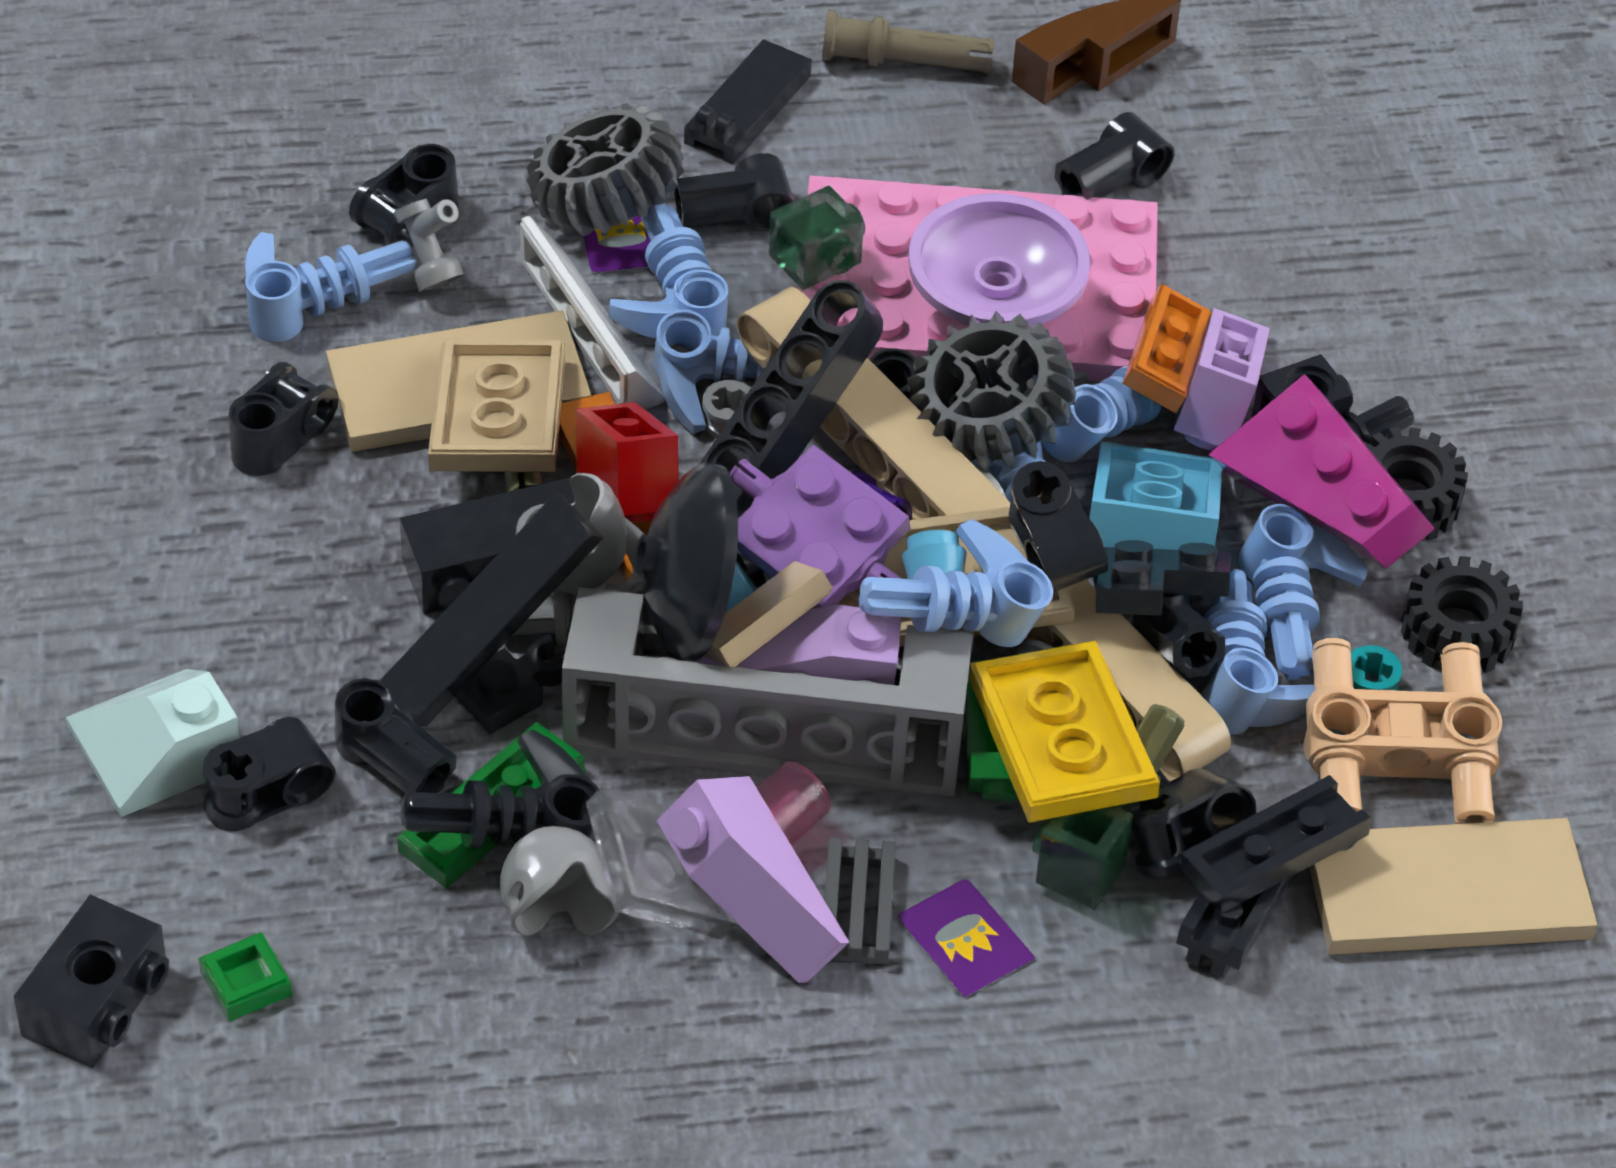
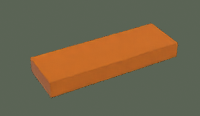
[1122,284,1212,413]

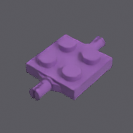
[730,444,911,609]

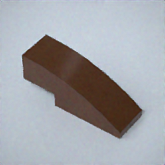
[1011,0,1181,105]

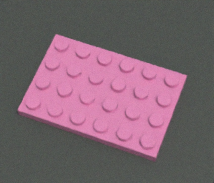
[798,175,1158,382]

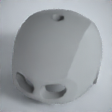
[516,473,627,594]
[500,826,621,936]

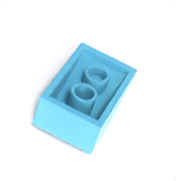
[1089,442,1222,580]

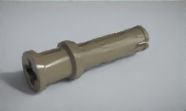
[822,10,995,75]

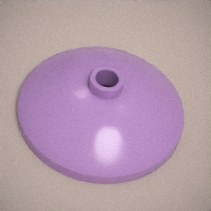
[908,193,1090,327]

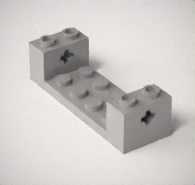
[562,587,973,797]

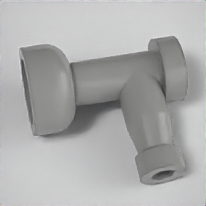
[394,199,464,292]

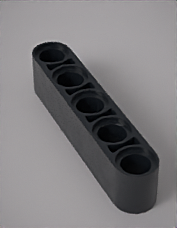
[699,280,883,519]

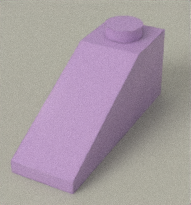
[1174,308,1270,450]
[696,605,901,685]
[656,776,849,983]

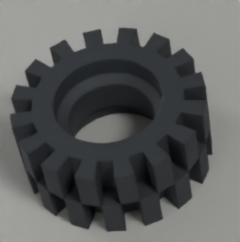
[1364,427,1468,541]
[1401,556,1523,673]

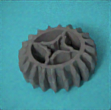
[526,103,685,236]
[908,311,1076,472]

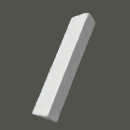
[520,216,665,410]

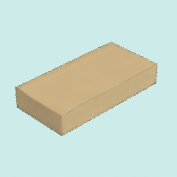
[704,561,834,668]

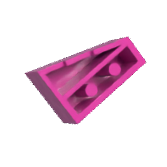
[1208,374,1435,569]

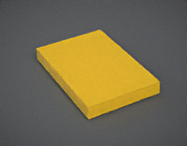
[969,640,1160,823]

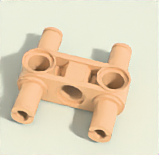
[1303,638,1502,824]

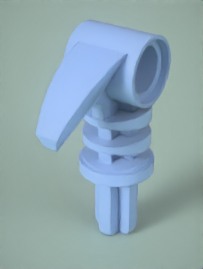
[609,202,728,350]
[245,232,416,342]
[653,310,764,434]
[1034,365,1161,462]
[1238,504,1369,680]
[859,519,1053,647]
[1201,569,1315,735]

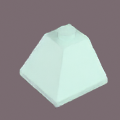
[66,669,240,817]

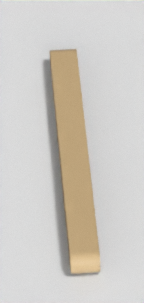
[736,287,1231,781]

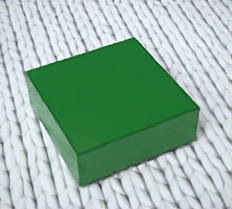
[198,932,292,1022]

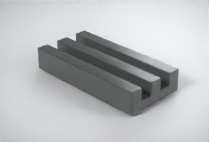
[824,837,896,965]

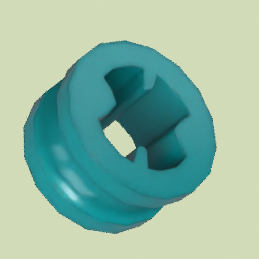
[1351,645,1402,691]

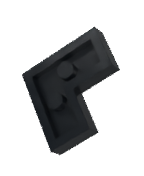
[1096,540,1231,616]

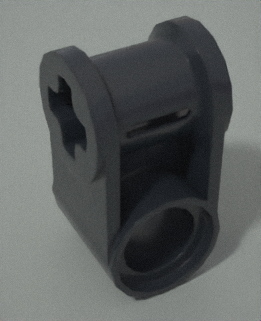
[349,144,459,247]
[229,362,339,476]
[1008,461,1108,592]
[203,717,336,831]
[1122,768,1257,877]

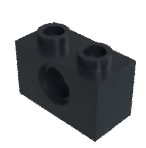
[13,894,169,1068]

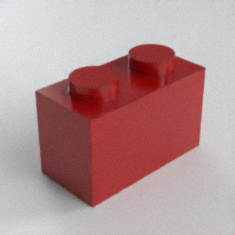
[576,402,679,522]

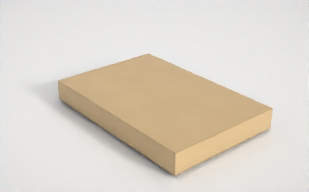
[428,339,566,472]

